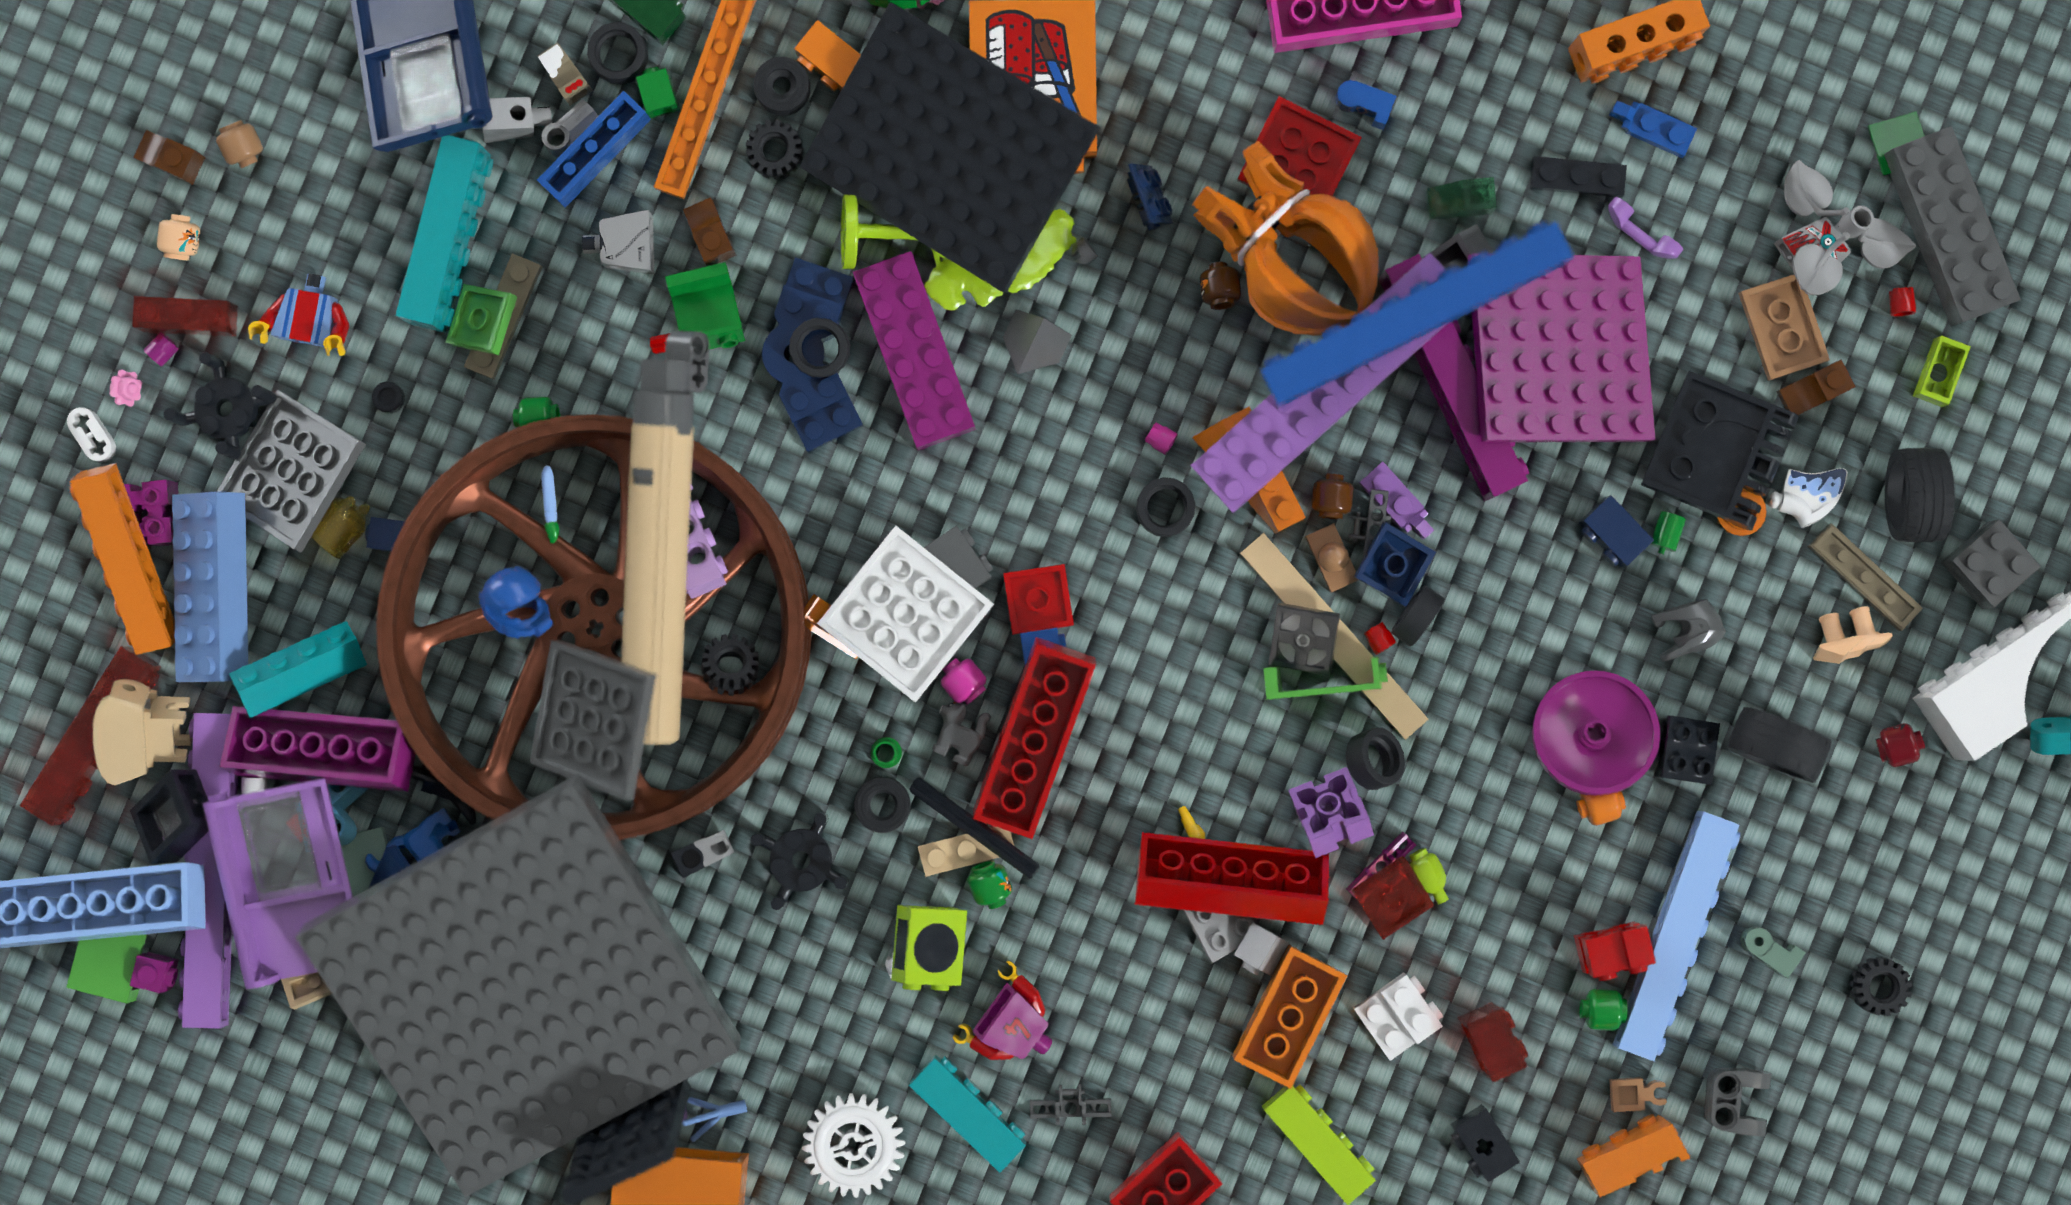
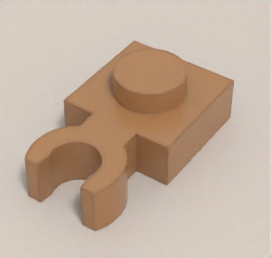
[1609,1077,1667,1112]

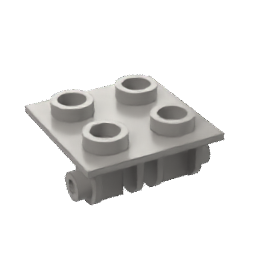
[1183,910,1254,964]

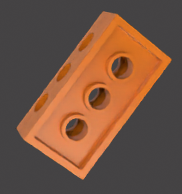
[1568,0,1710,84]

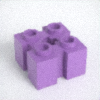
[1289,767,1374,858]

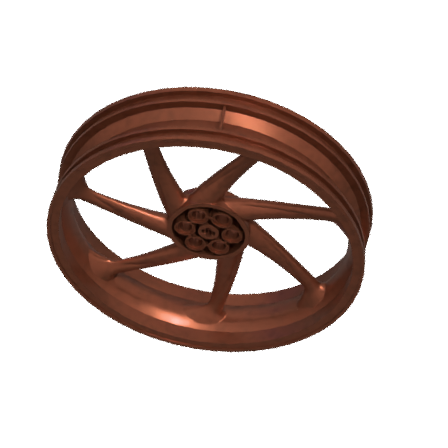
[376,414,812,840]

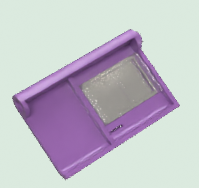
[203,778,353,989]

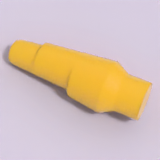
[1178,806,1206,839]

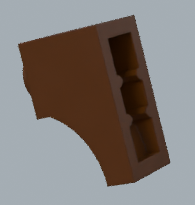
[133,130,206,185]
[683,197,737,266]
[1776,359,1856,415]

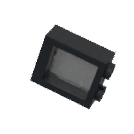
[130,769,209,864]

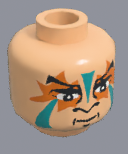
[157,214,200,260]

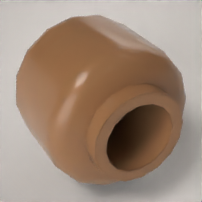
[216,120,263,168]

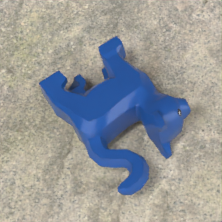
[365,808,461,873]

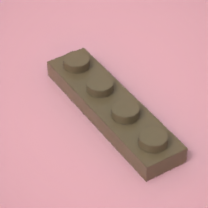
[464,253,542,380]

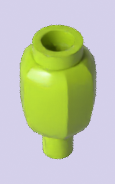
[1409,848,1449,905]

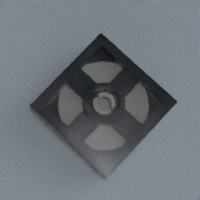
[1268,603,1340,676]

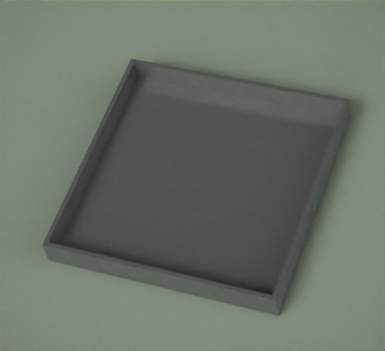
[295,774,741,1197]

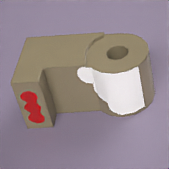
[537,42,593,106]

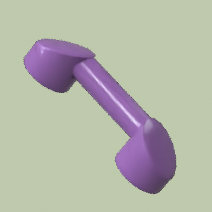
[1608,197,1683,259]

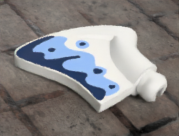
[1768,468,1848,528]

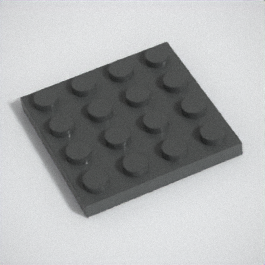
[216,389,366,553]
[530,640,657,800]

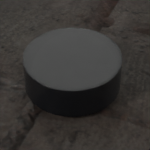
[372,381,405,413]

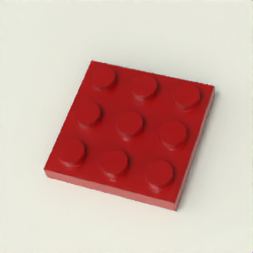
[1237,96,1362,197]

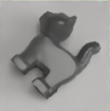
[932,702,991,766]

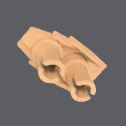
[1813,606,1893,664]

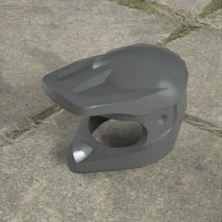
[1651,599,1726,662]

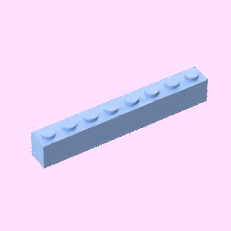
[1613,811,1740,1061]

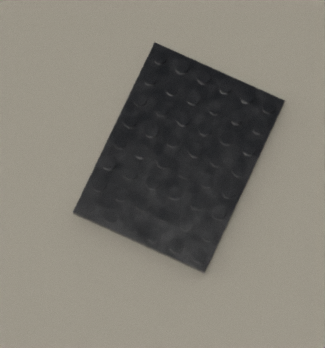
[800,2,1101,293]

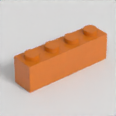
[1192,406,1306,534]

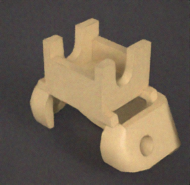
[93,679,192,786]

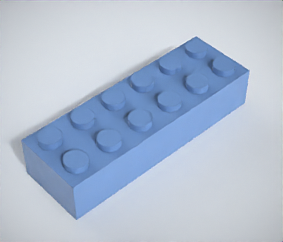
[172,492,248,682]

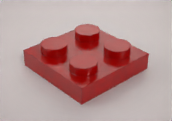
[1003,564,1074,635]

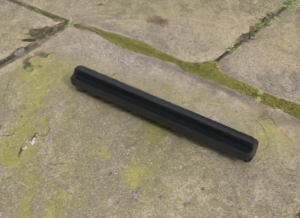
[909,778,1040,879]

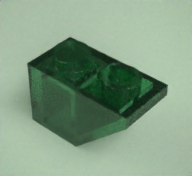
[1427,177,1497,220]

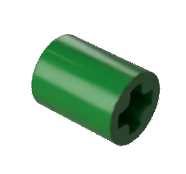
[1650,511,1686,555]

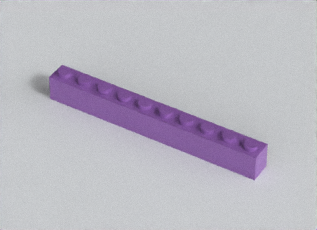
[178,713,238,1029]

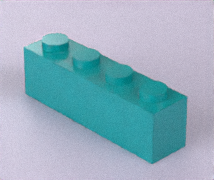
[229,621,367,718]
[909,1055,1026,1173]

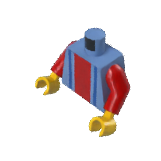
[248,273,350,356]

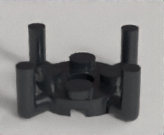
[163,352,276,459]
[750,812,849,910]

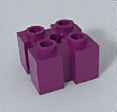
[124,480,179,547]

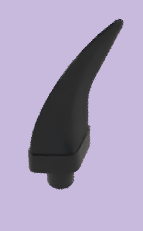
[411,765,476,825]

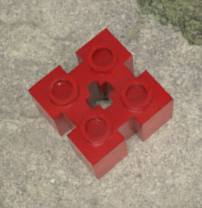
[1574,921,1656,981]

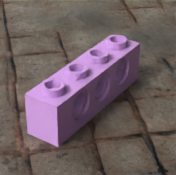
[686,484,728,599]

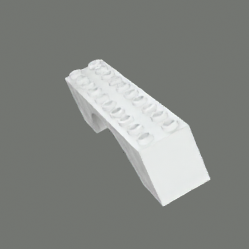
[1913,591,2071,761]

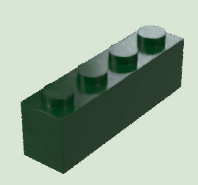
[609,0,686,46]

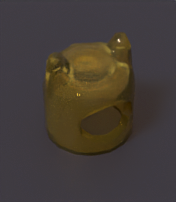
[311,496,370,559]

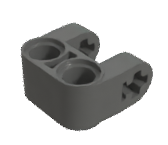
[1704,1067,1772,1136]

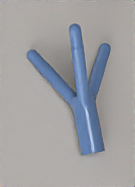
[682,1096,747,1142]

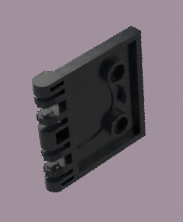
[1641,371,1799,530]
[562,1080,691,1204]

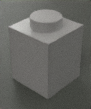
[1234,923,1289,975]

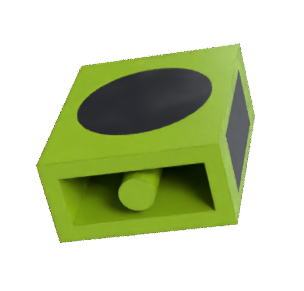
[891,905,967,991]

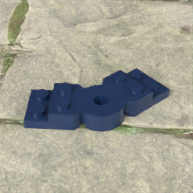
[762,258,864,453]

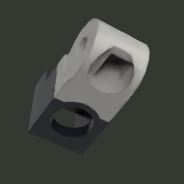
[671,830,735,878]

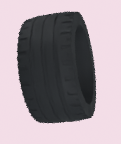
[1884,448,1955,542]
[1727,707,1832,783]

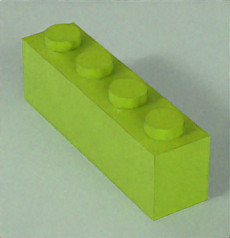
[1262,1084,1376,1205]

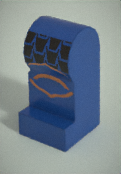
[1335,80,1396,130]

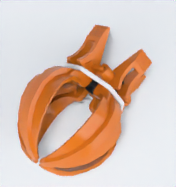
[1192,142,1379,336]

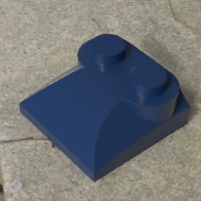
[1354,522,1436,607]

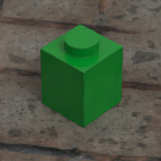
[636,67,679,119]

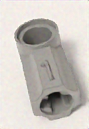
[541,99,598,158]

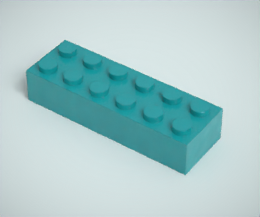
[395,135,493,333]

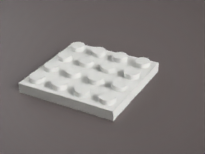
[817,526,994,702]

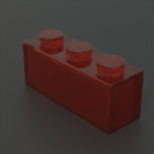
[132,296,238,337]

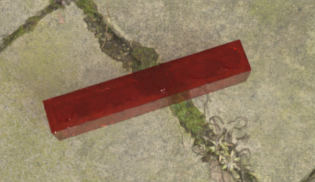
[19,646,162,826]

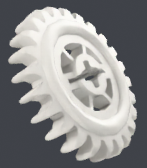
[802,1093,905,1198]

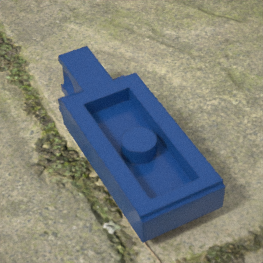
[1609,101,1697,158]

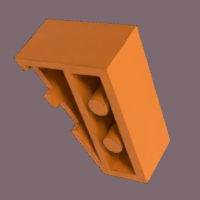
[1577,1114,1690,1197]

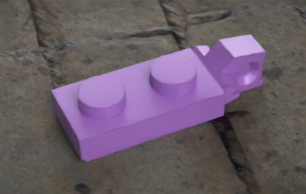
[1359,461,1434,540]

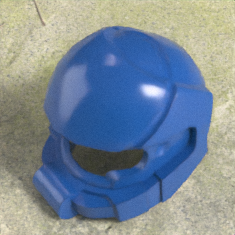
[479,566,553,639]

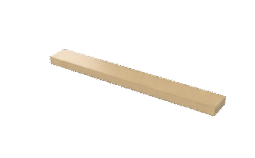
[1240,533,1429,740]

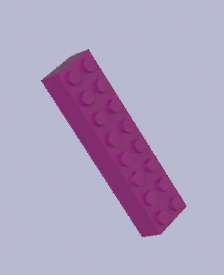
[1378,254,1529,502]

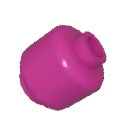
[941,658,987,705]

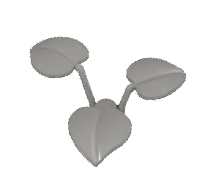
[1784,160,1916,296]

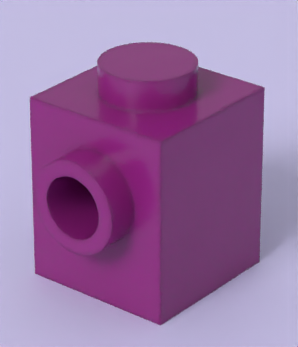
[130,952,179,993]

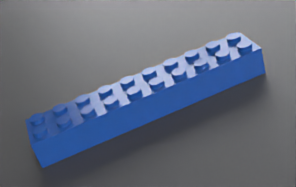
[1261,220,1574,408]

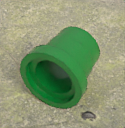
[871,737,902,768]

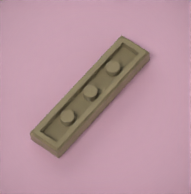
[1808,523,1923,631]

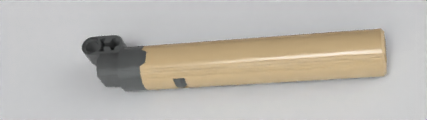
[621,330,709,745]

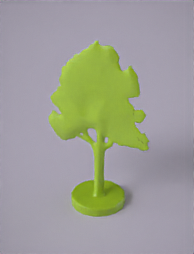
[841,194,1076,311]

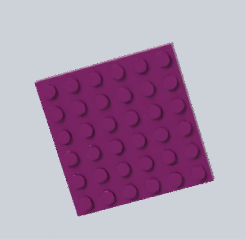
[1468,253,1655,442]

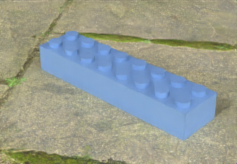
[0,862,206,948]

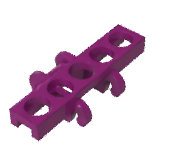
[1346,831,1416,902]

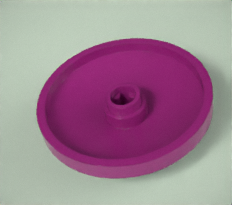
[1532,671,1660,795]

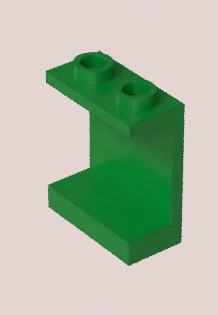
[665,262,745,350]

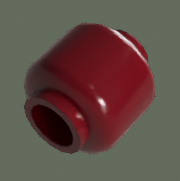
[1875,723,1925,767]

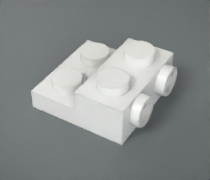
[1353,972,1443,1061]

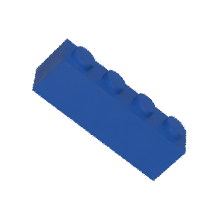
[537,91,651,208]

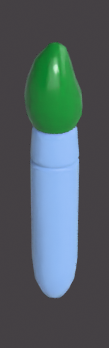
[541,465,560,544]

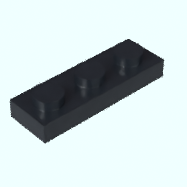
[1530,156,1627,198]

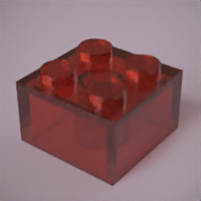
[1458,1002,1529,1082]

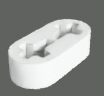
[67,408,116,462]

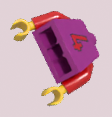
[953,961,1052,1060]

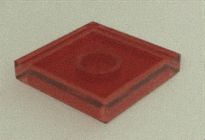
[1351,855,1435,940]

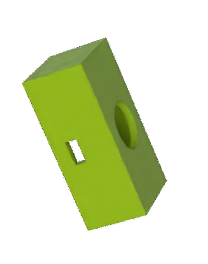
[1913,335,1971,407]

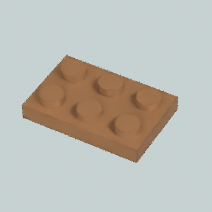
[1738,274,1830,381]

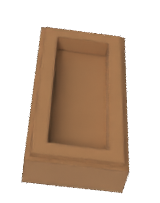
[1305,523,1358,593]

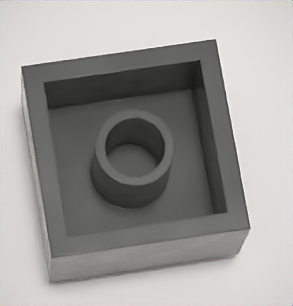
[1941,519,2041,609]

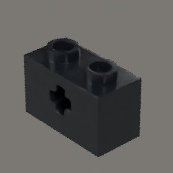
[1450,1104,1520,1182]

